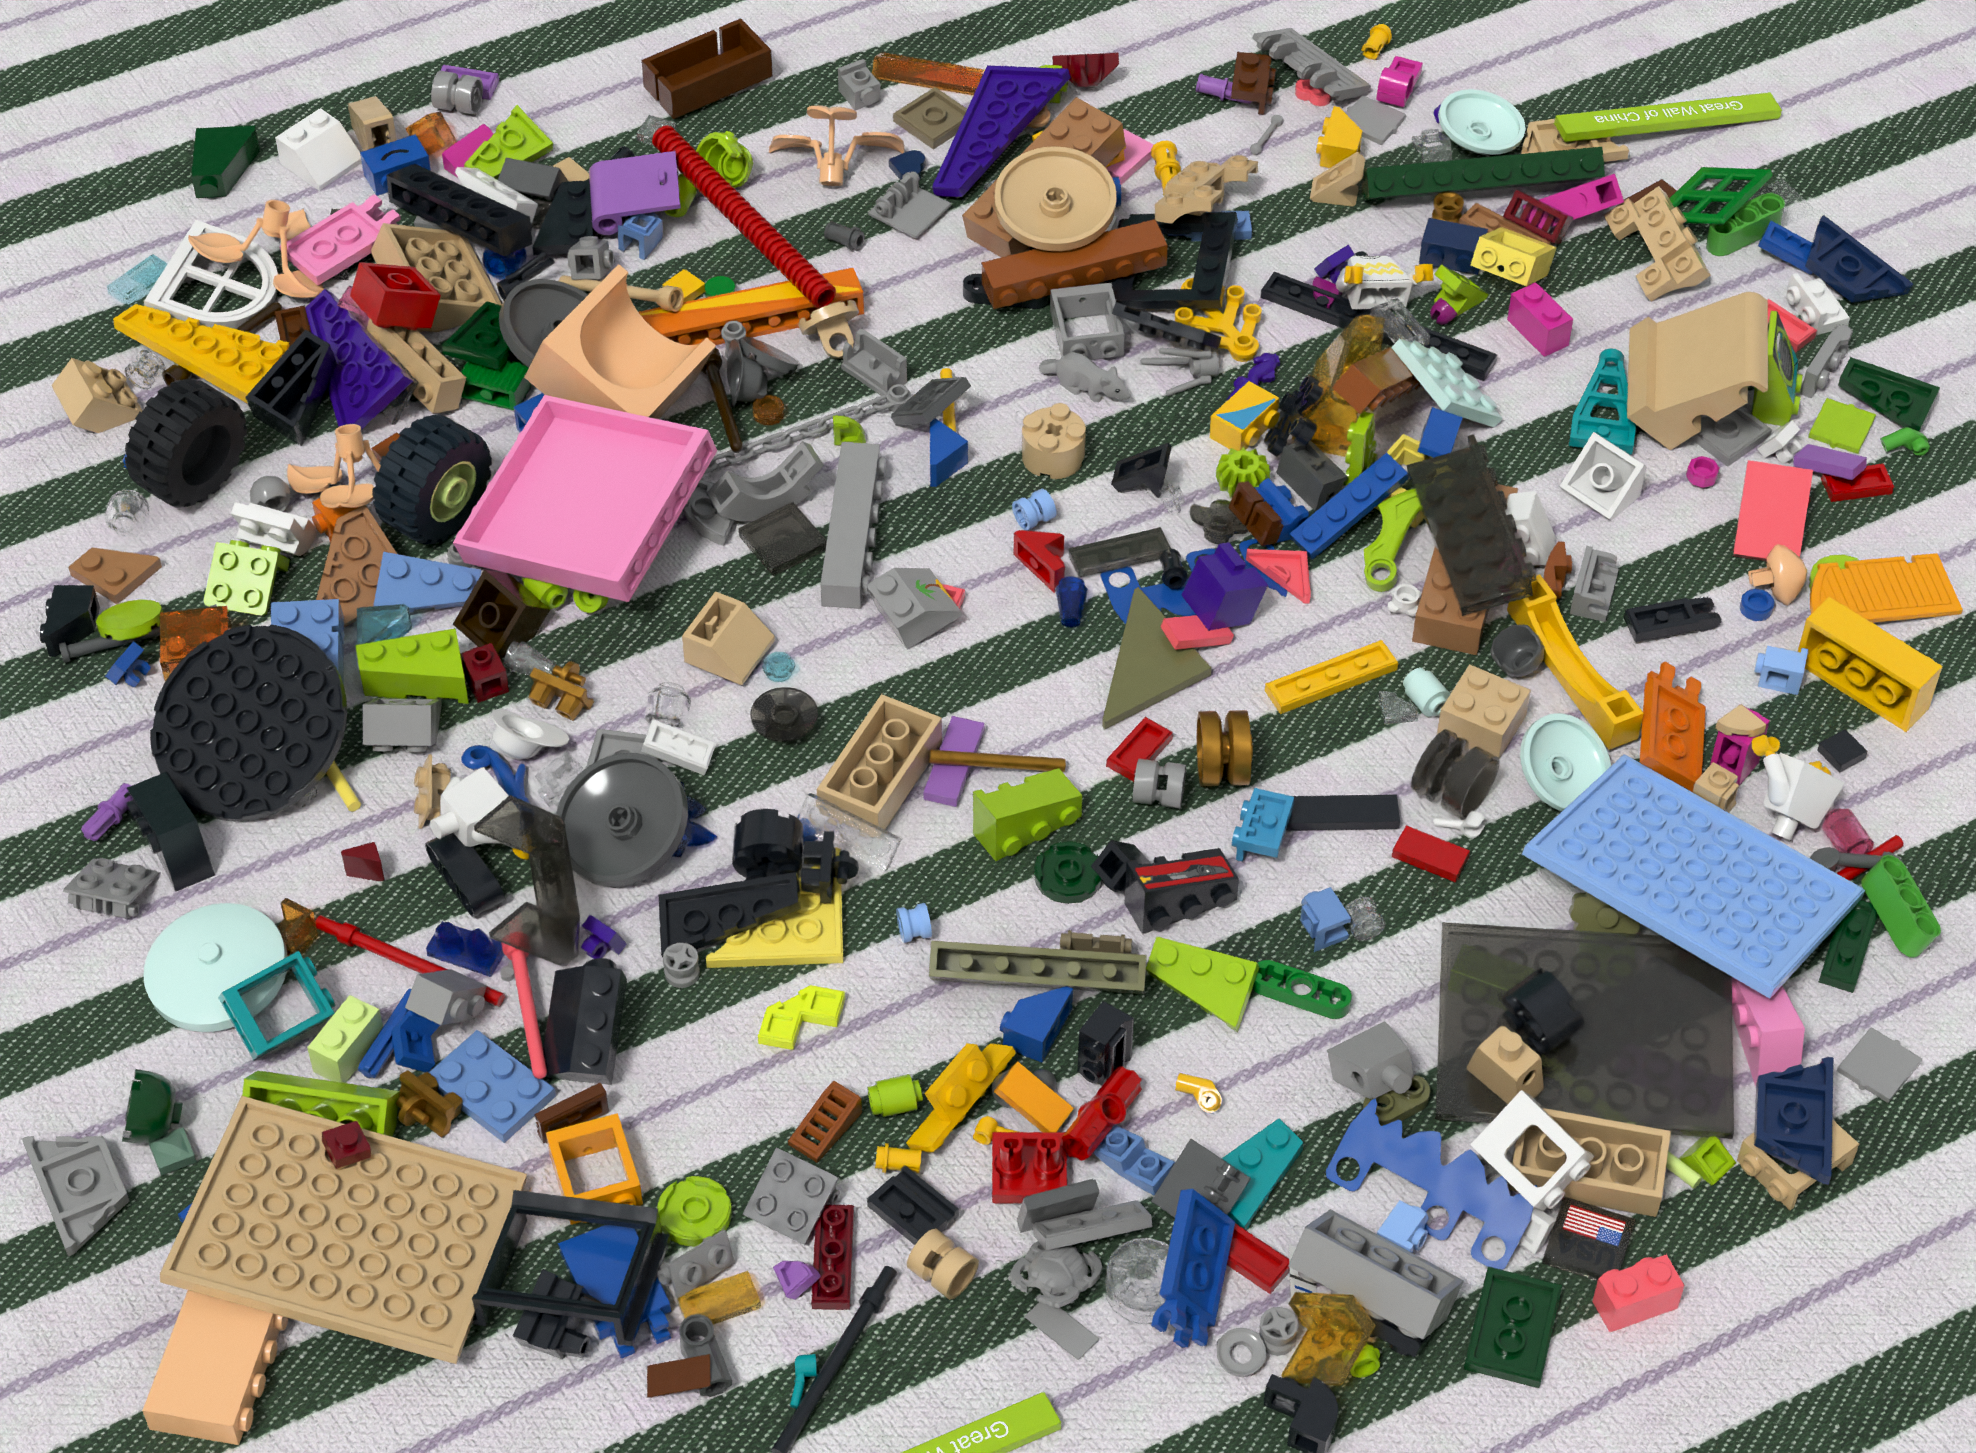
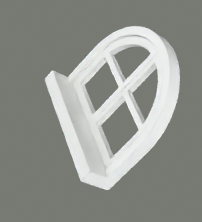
[144,220,278,329]

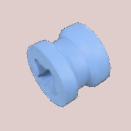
[896,903,932,943]

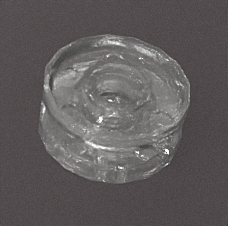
[1104,1238,1169,1324]

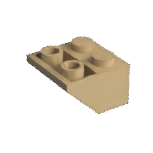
[51,358,142,433]
[682,591,775,685]

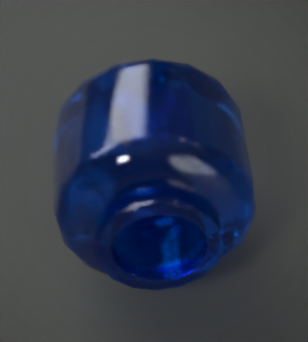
[482,248,527,280]

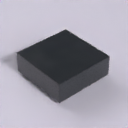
[1817,729,1868,773]

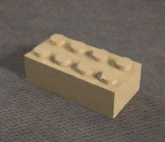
[817,694,942,839]
[1508,1108,1671,1217]

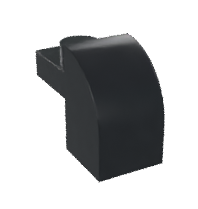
[1264,1374,1338,1453]

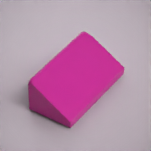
[442,124,494,178]

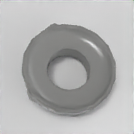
[1217,1328,1266,1377]

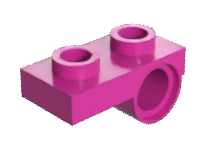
[1376,56,1423,107]

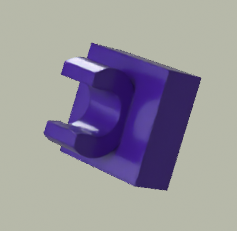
[1314,244,1355,284]
[581,915,627,959]

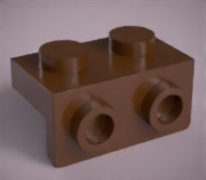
[1231,52,1276,115]

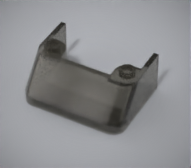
[474,795,580,966]

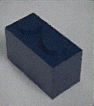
[1419,218,1488,275]

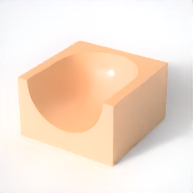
[524,264,716,419]

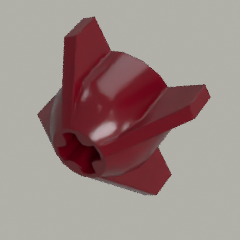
[1052,53,1119,87]

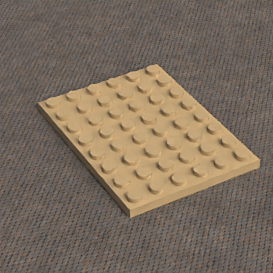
[160,1096,527,1364]

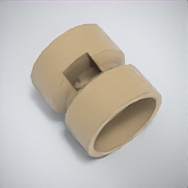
[907,1228,979,1300]

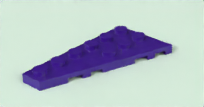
[305,289,413,430]

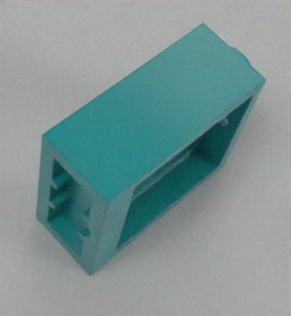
[218,951,335,1060]

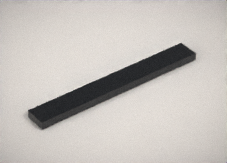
[1260,272,1497,381]

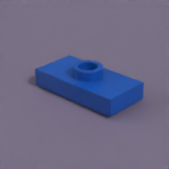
[1758,221,1813,275]

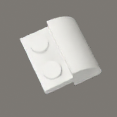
[230,502,318,556]

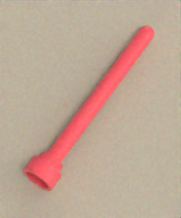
[501,929,547,1079]

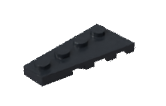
[658,872,801,958]

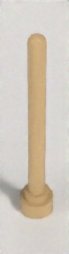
[558,275,684,312]

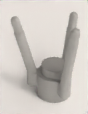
[1140,348,1219,396]

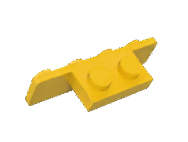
[906,1043,1016,1152]

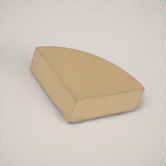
[1716,704,1766,737]

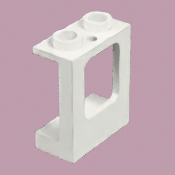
[1471,1090,1594,1211]

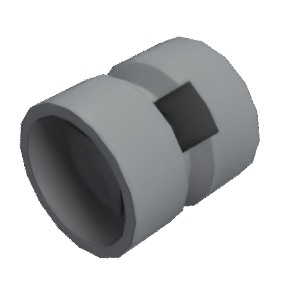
[431,70,483,115]
[1133,758,1187,809]

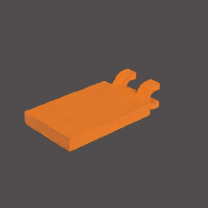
[1639,662,1706,792]

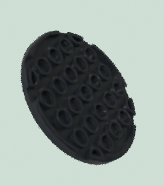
[150,625,347,821]

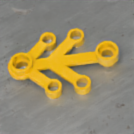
[1174,278,1262,362]

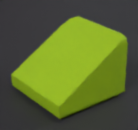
[1678,1133,1736,1185]

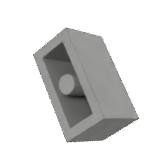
[405,969,487,1025]

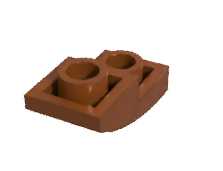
[1543,541,1572,599]

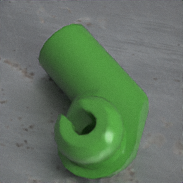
[1880,427,1930,456]

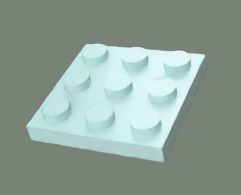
[1392,338,1503,428]

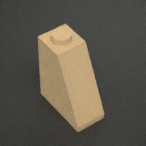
[348,96,397,151]

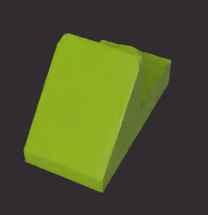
[1434,265,1489,316]

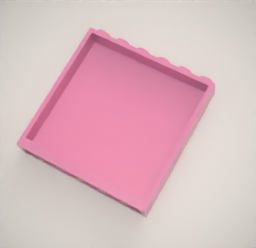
[453,395,717,602]

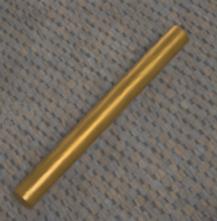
[929,750,1066,772]

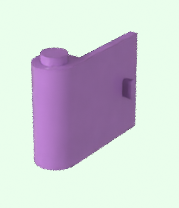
[589,151,681,235]

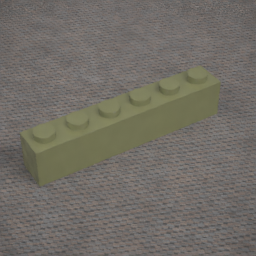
[929,941,1147,994]

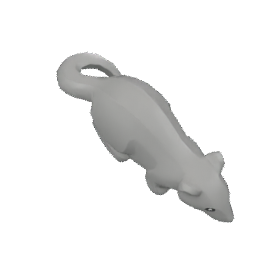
[1039,352,1131,402]

